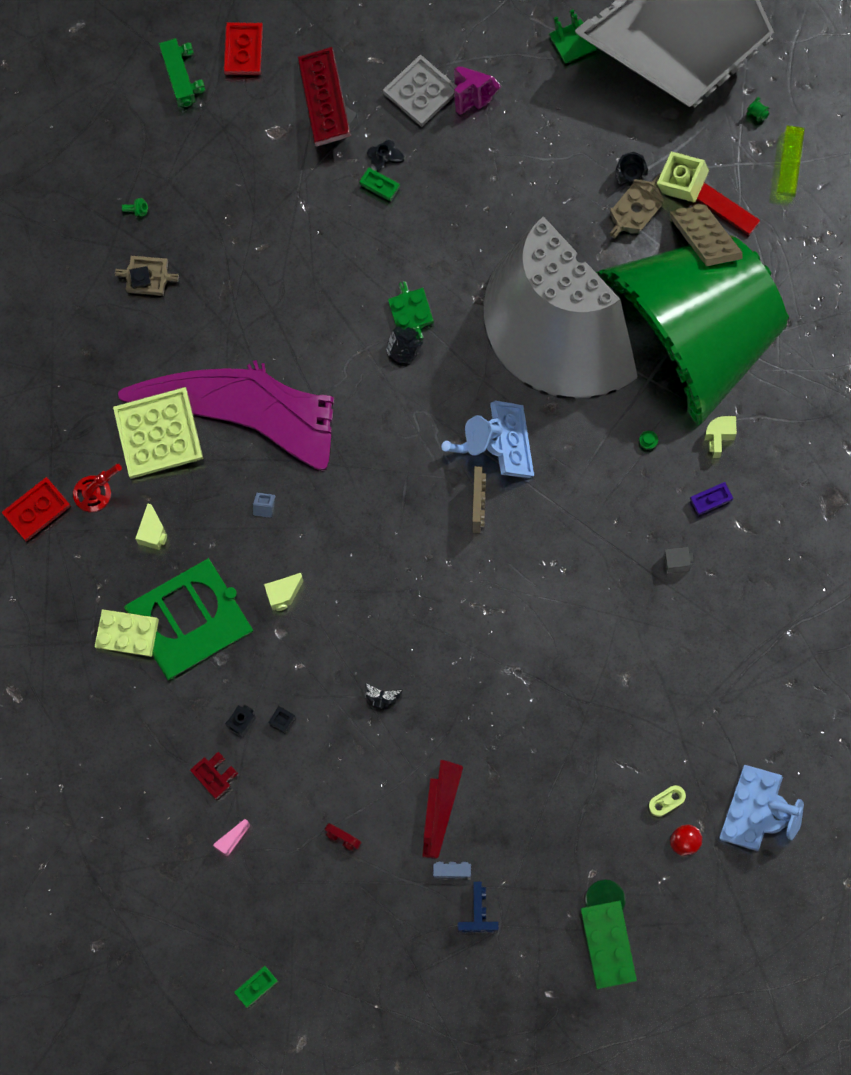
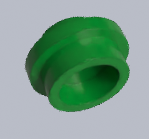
[639,431,658,449]

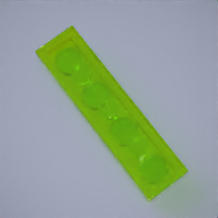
[777,125,805,197]

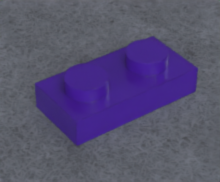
[690,482,733,516]

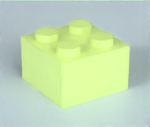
[657,152,709,202]

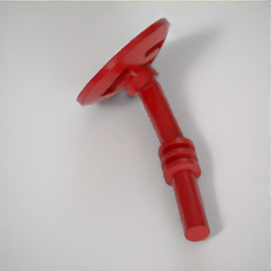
[73,464,122,512]

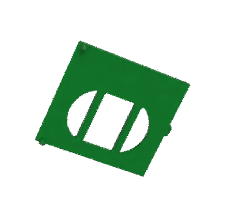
[124,558,253,680]

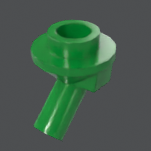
[122,198,148,216]

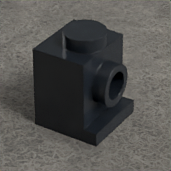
[225,705,256,738]

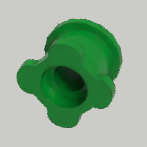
[746,97,770,122]

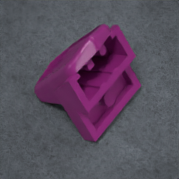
[454,66,501,115]

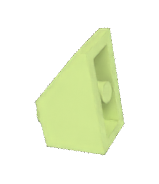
[135,504,167,550]
[264,573,303,611]

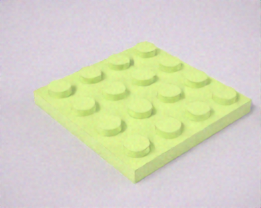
[113,387,203,479]

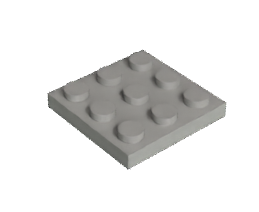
[383,54,457,127]

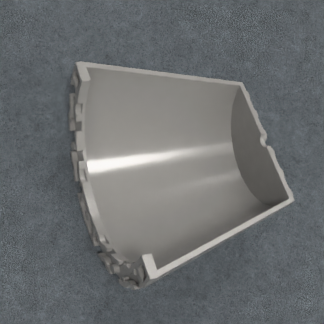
[575,0,774,108]
[484,216,638,398]

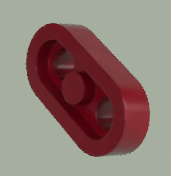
[324,823,362,851]

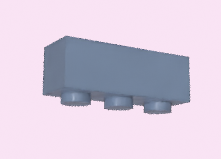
[433,862,471,878]

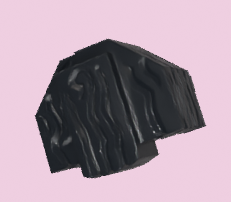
[616,152,648,186]
[386,326,423,364]

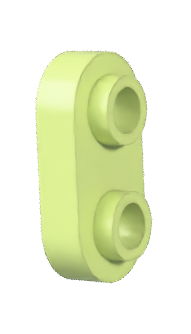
[649,786,686,817]

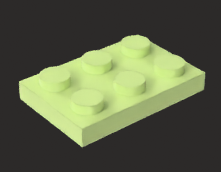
[95,610,159,657]

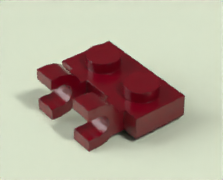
[190,752,238,800]

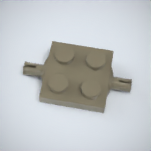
[115,256,179,296]

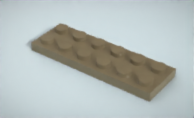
[670,204,743,266]

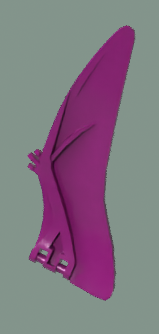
[118,360,334,471]

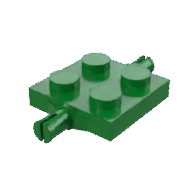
[388,281,434,341]

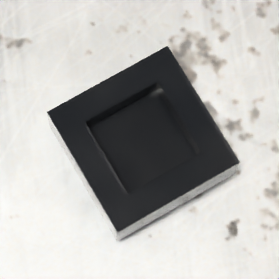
[129,266,151,289]
[268,706,296,734]

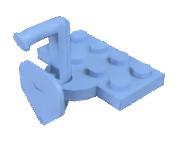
[441,401,534,478]
[719,765,804,851]

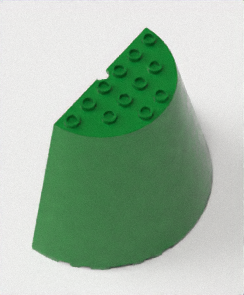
[596,235,789,426]

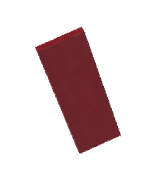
[298,47,351,147]

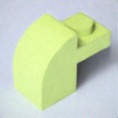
[704,416,737,458]

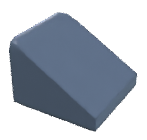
[253,493,275,517]

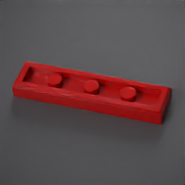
[696,183,760,236]

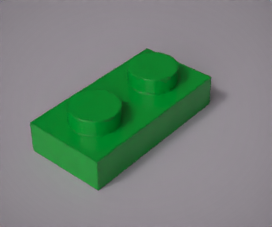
[359,167,400,202]
[234,966,278,1009]

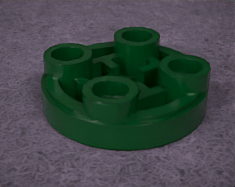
[585,880,626,911]

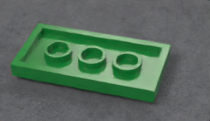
[580,900,637,989]

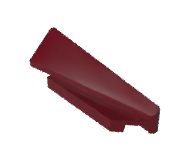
[422,760,463,859]

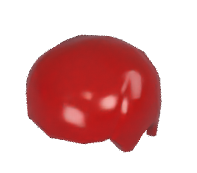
[670,825,703,856]

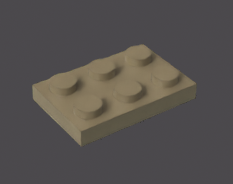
[473,466,486,533]

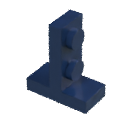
[458,882,498,933]

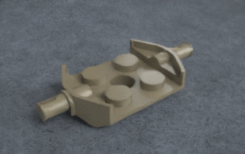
[609,174,664,238]

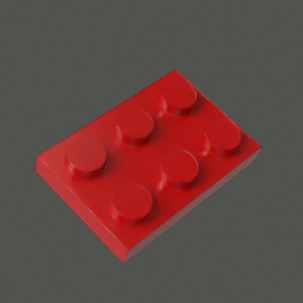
[224,23,263,75]
[2,477,71,542]

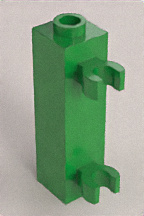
[159,38,206,107]

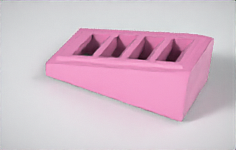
[213,819,250,857]

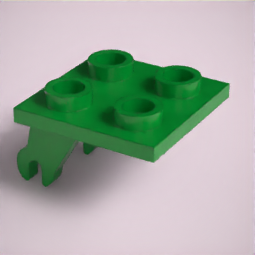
[549,9,597,64]

